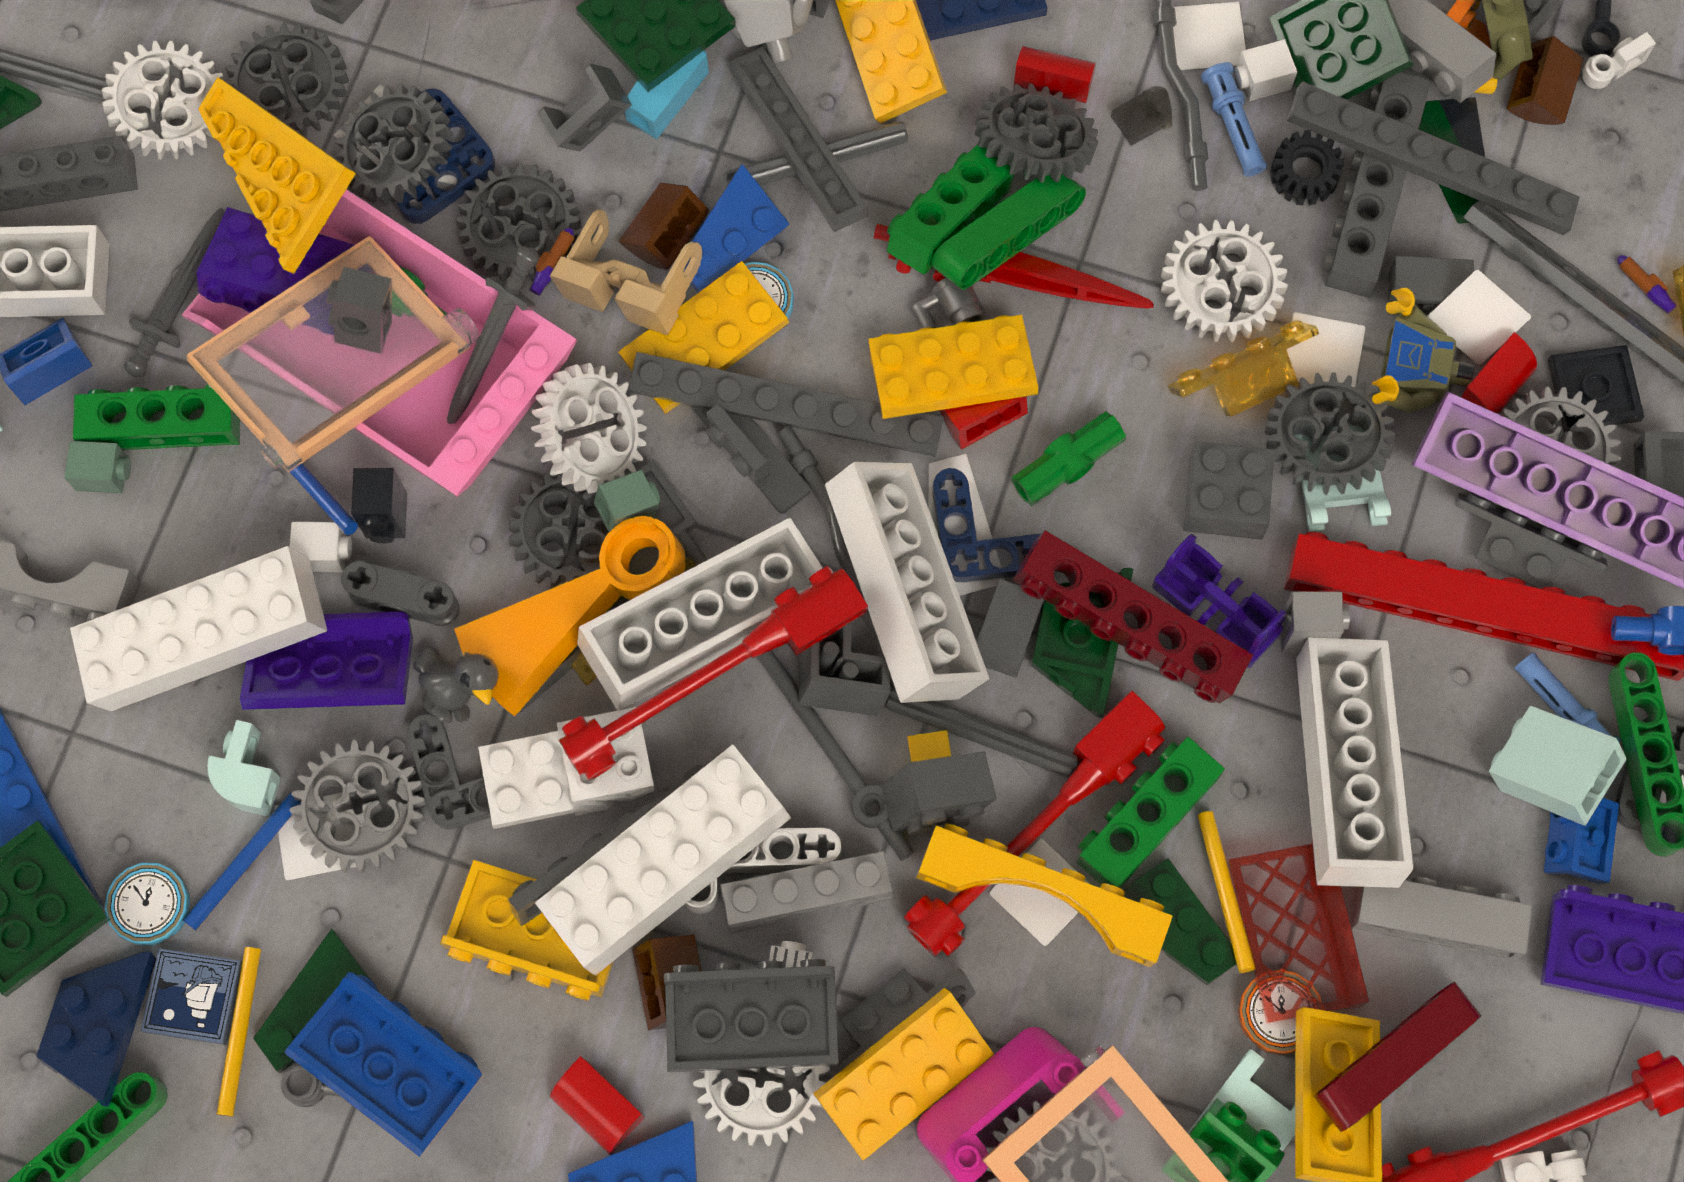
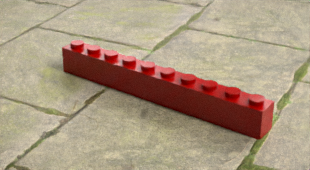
[1284,532,1684,681]

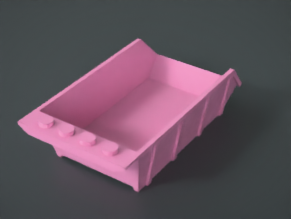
[182,190,577,497]

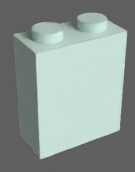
[1489,706,1627,826]

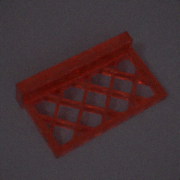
[1228,841,1369,1024]

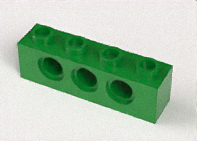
[886,144,1014,275]
[73,384,240,450]
[1076,737,1225,888]

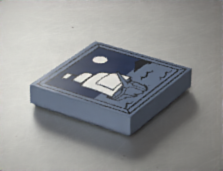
[141,949,242,1045]

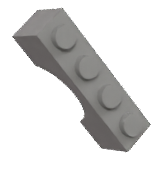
[0,540,140,621]
[721,851,893,933]

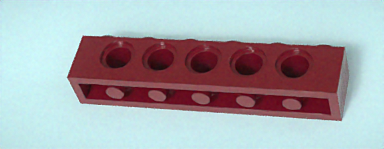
[1013,530,1253,704]

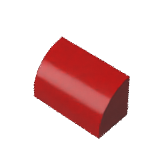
[1014,46,1096,103]
[1461,332,1537,414]
[939,396,1028,450]
[550,1056,645,1155]

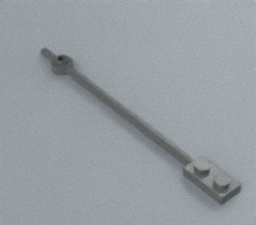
[636,460,914,861]

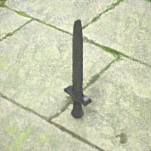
[124,208,225,377]
[447,246,539,424]

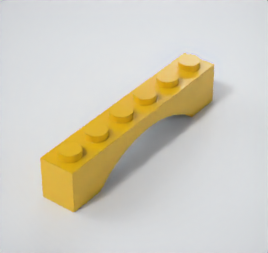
[916,824,1173,967]

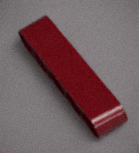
[1314,981,1482,1132]

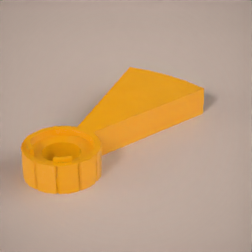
[454,516,686,717]

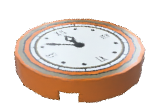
[1238,970,1323,1055]

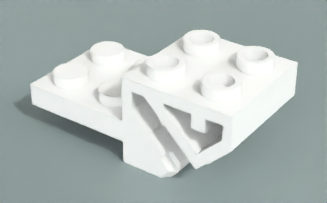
[478,707,654,829]

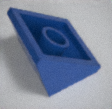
[0,318,93,405]

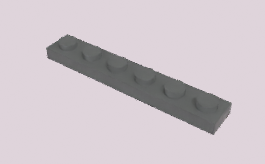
[729,46,868,232]
[508,760,712,926]

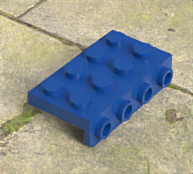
[284,972,482,1157]

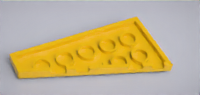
[198,77,356,274]

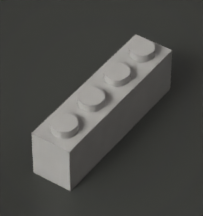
[1388,0,1496,103]
[1352,877,1532,960]

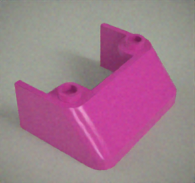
[917,1027,1124,1182]

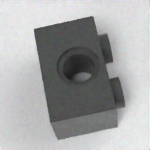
[327,266,392,354]

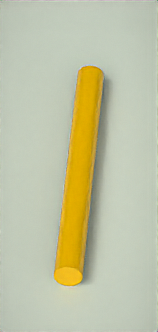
[1197,811,1255,973]
[216,947,261,1117]

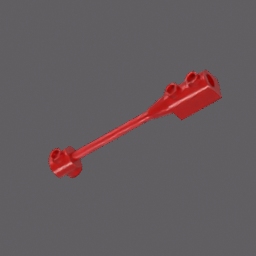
[558,566,868,781]
[904,691,1165,957]
[1382,1050,1684,1182]

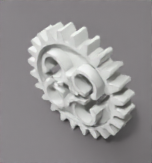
[102,41,223,160]
[1161,220,1288,342]
[531,363,647,494]
[693,1066,830,1147]

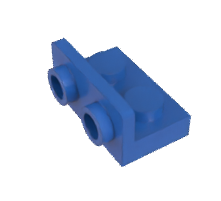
[1544,798,1619,884]

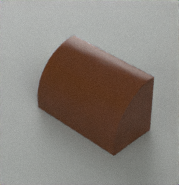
[1506,36,1584,125]
[618,182,710,270]
[632,934,702,1030]

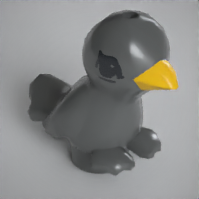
[413,646,499,723]

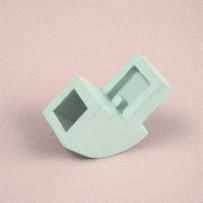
[207,720,281,817]

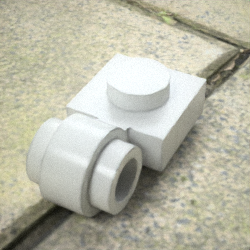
[1582,32,1656,89]
[1498,1150,1587,1182]

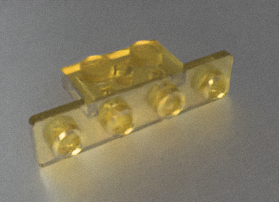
[1168,320,1319,417]

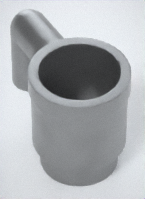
[911,278,984,328]
[281,1064,339,1108]

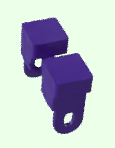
[1152,534,1287,668]

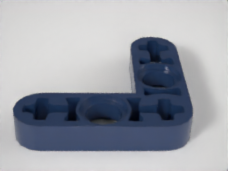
[398,88,495,224]
[932,468,1041,583]

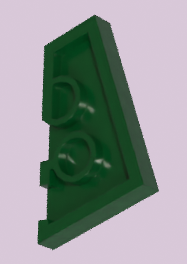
[1123,858,1237,985]
[253,928,381,1073]

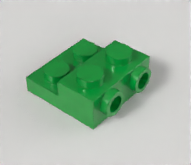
[1160,1098,1285,1182]

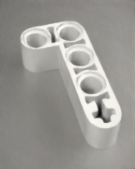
[685,828,842,914]

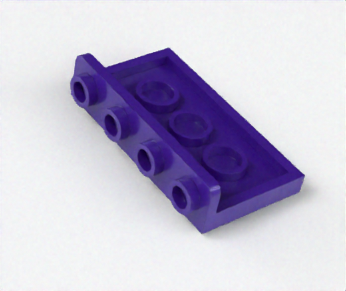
[196,207,372,336]
[239,612,413,710]
[1540,885,1684,1014]

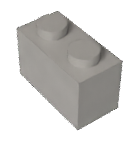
[1281,592,1350,653]

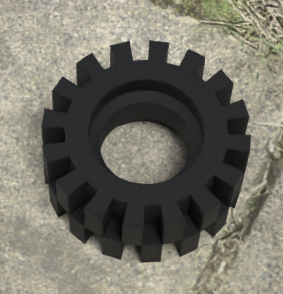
[1270,130,1344,206]

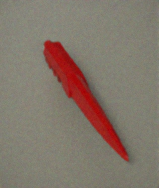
[874,223,1154,309]

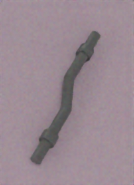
[1153,0,1208,191]
[778,426,869,613]

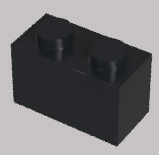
[351,468,407,544]

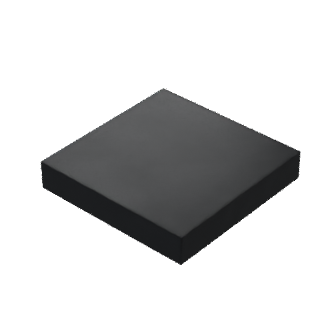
[1548,345,1644,432]

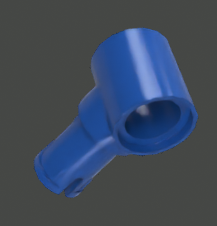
[1611,606,1684,655]

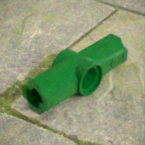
[1011,411,1126,507]

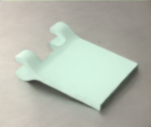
[1294,425,1391,532]
[1187,1049,1295,1151]

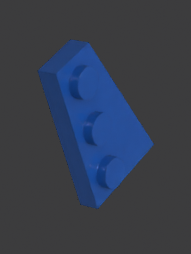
[683,164,790,293]
[568,1121,697,1182]

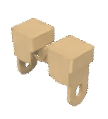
[550,210,702,335]

